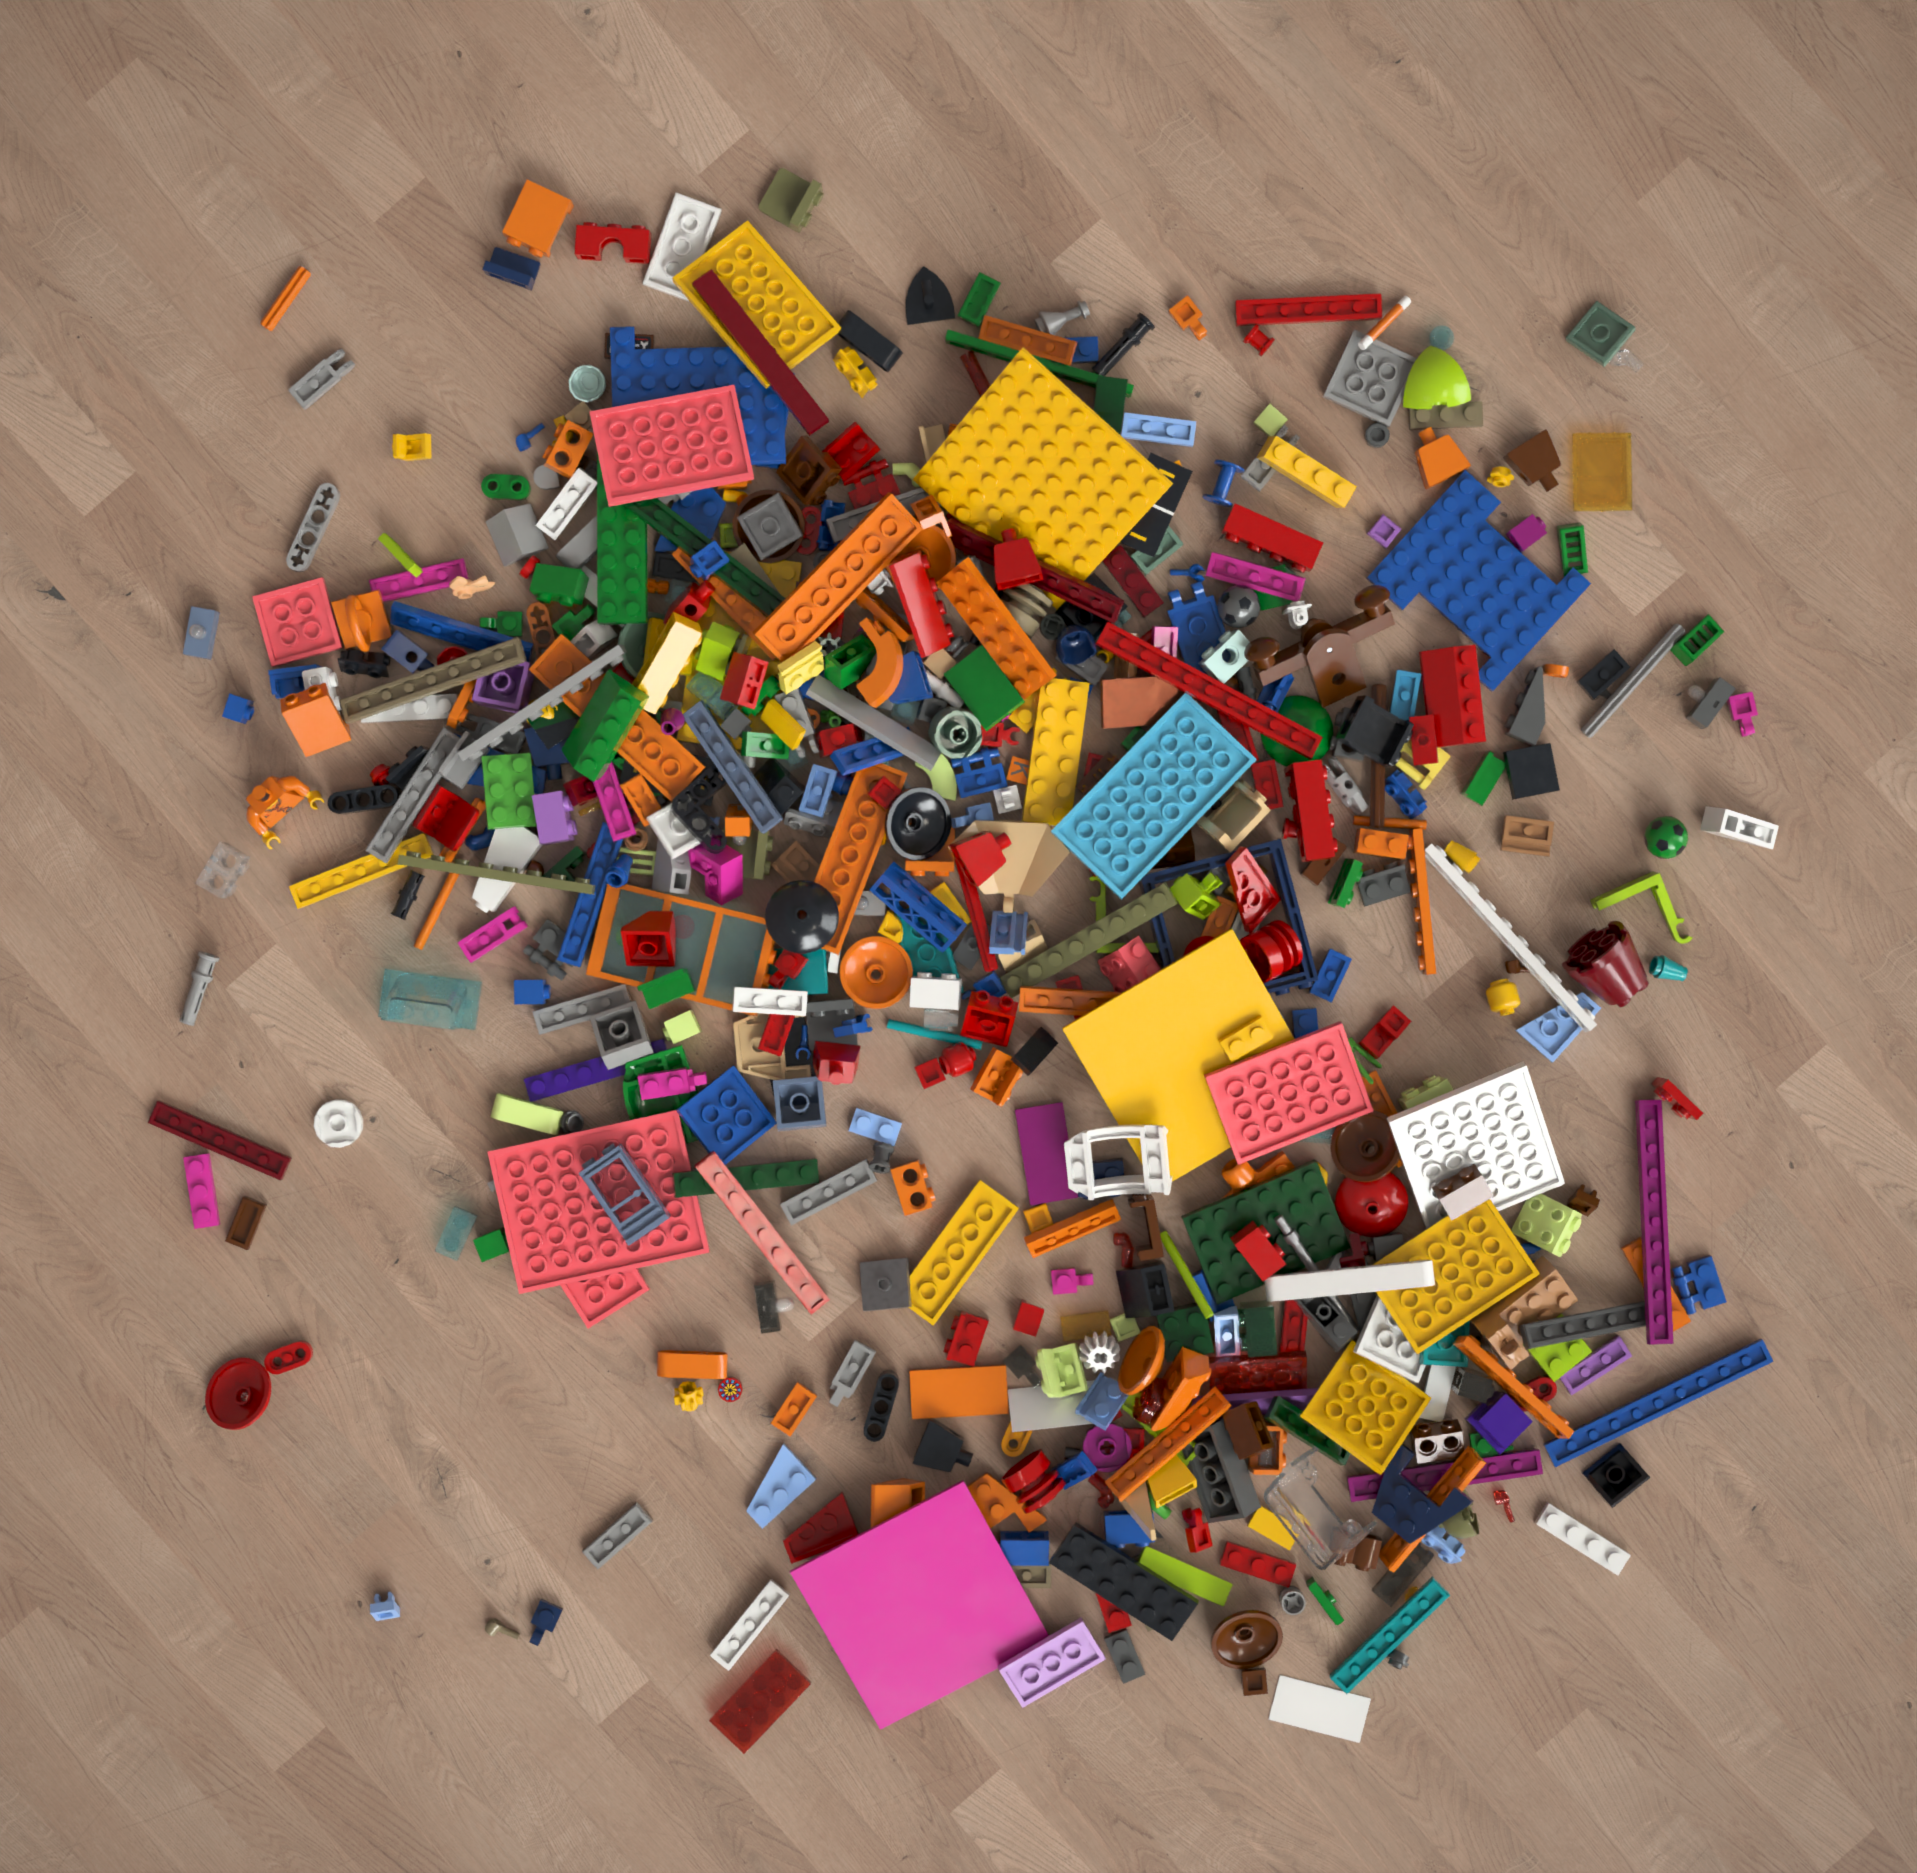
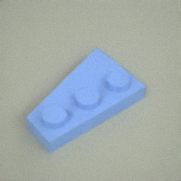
[1515,992,1601,1063]
[746,1443,816,1529]

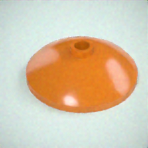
[885,521,956,588]
[840,936,913,1009]
[1118,1326,1165,1395]

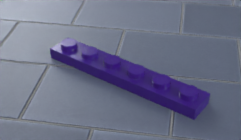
[524,1038,667,1102]

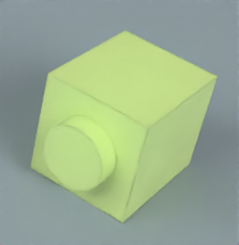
[662,1010,702,1044]

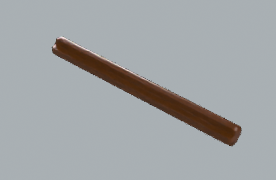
[1370,684,1386,828]

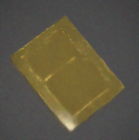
[1572,432,1632,512]

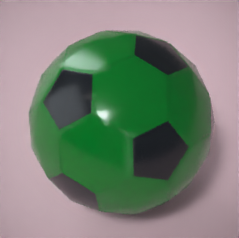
[1644,816,1688,859]

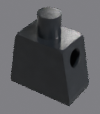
[913,1418,973,1472]

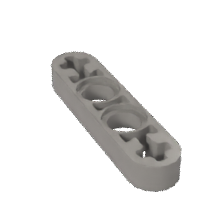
[286,483,340,572]

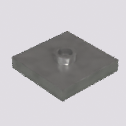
[737,493,804,560]
[860,1258,912,1312]

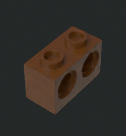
[1410,1419,1464,1464]

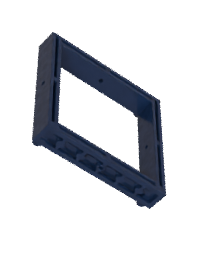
[1139,839,1318,996]

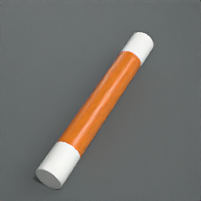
[1358,296,1411,350]

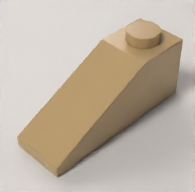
[1112,1470,1156,1541]

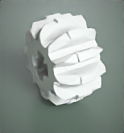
[1079,1331,1120,1373]

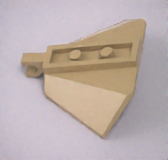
[948,820,1070,913]

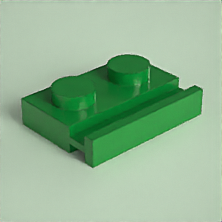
[1327,858,1363,908]

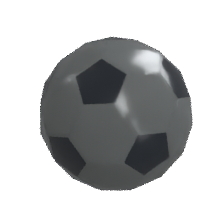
[1217,585,1261,628]

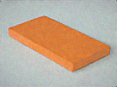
[909,1364,1009,1419]

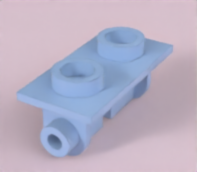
[1421,1526,1466,1564]

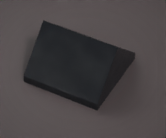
[1583,1443,1650,1508]

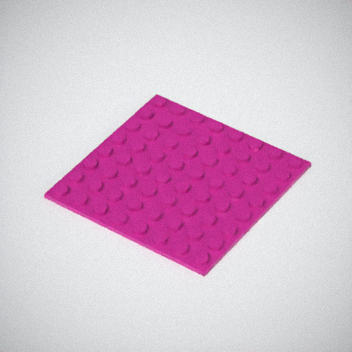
[790,1480,1049,1730]

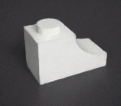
[571,620,618,659]

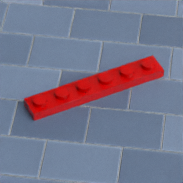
[1235,293,1382,326]

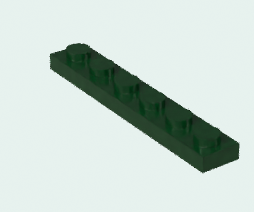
[672,1158,819,1198]

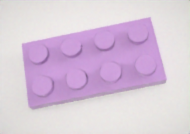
[998,1617,1106,1708]

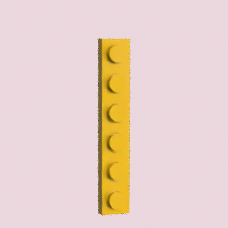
[289,833,434,909]

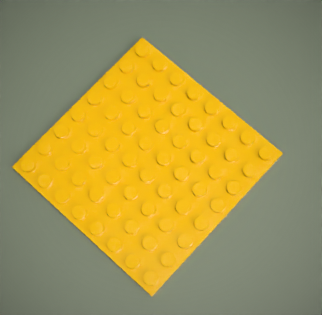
[912,347,1173,610]
[1062,928,1294,1182]

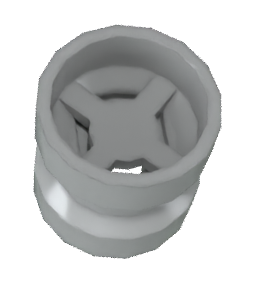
[1279,1586,1306,1615]

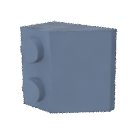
[773,1076,827,1132]

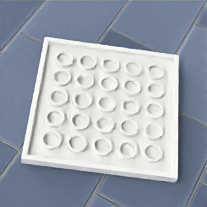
[1387,1062,1565,1229]

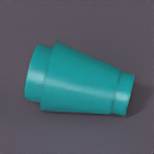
[1649,955,1688,981]

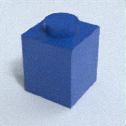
[514,979,551,1005]

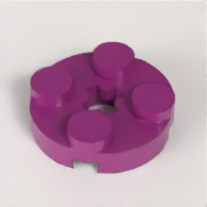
[1083,1422,1132,1472]

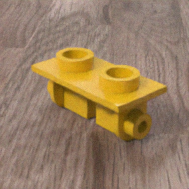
[833,346,878,398]

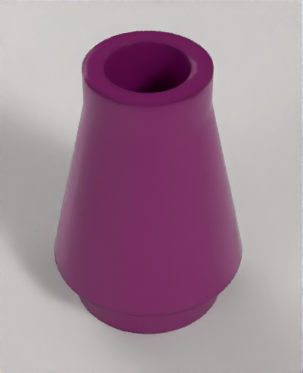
[660,708,685,735]

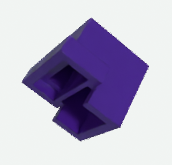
[1464,1391,1533,1454]

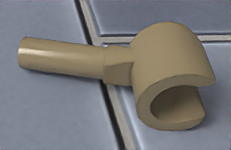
[485,1618,520,1639]

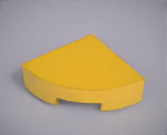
[878,910,903,943]

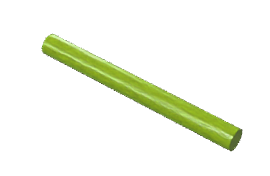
[1160,1231,1214,1319]

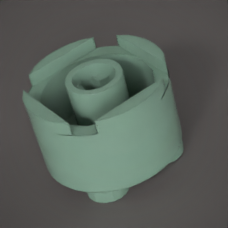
[928,707,982,759]

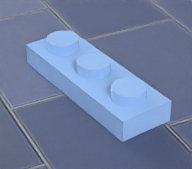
[1121,412,1197,447]

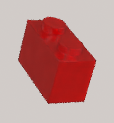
[1230,1221,1286,1282]

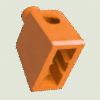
[1415,427,1471,490]

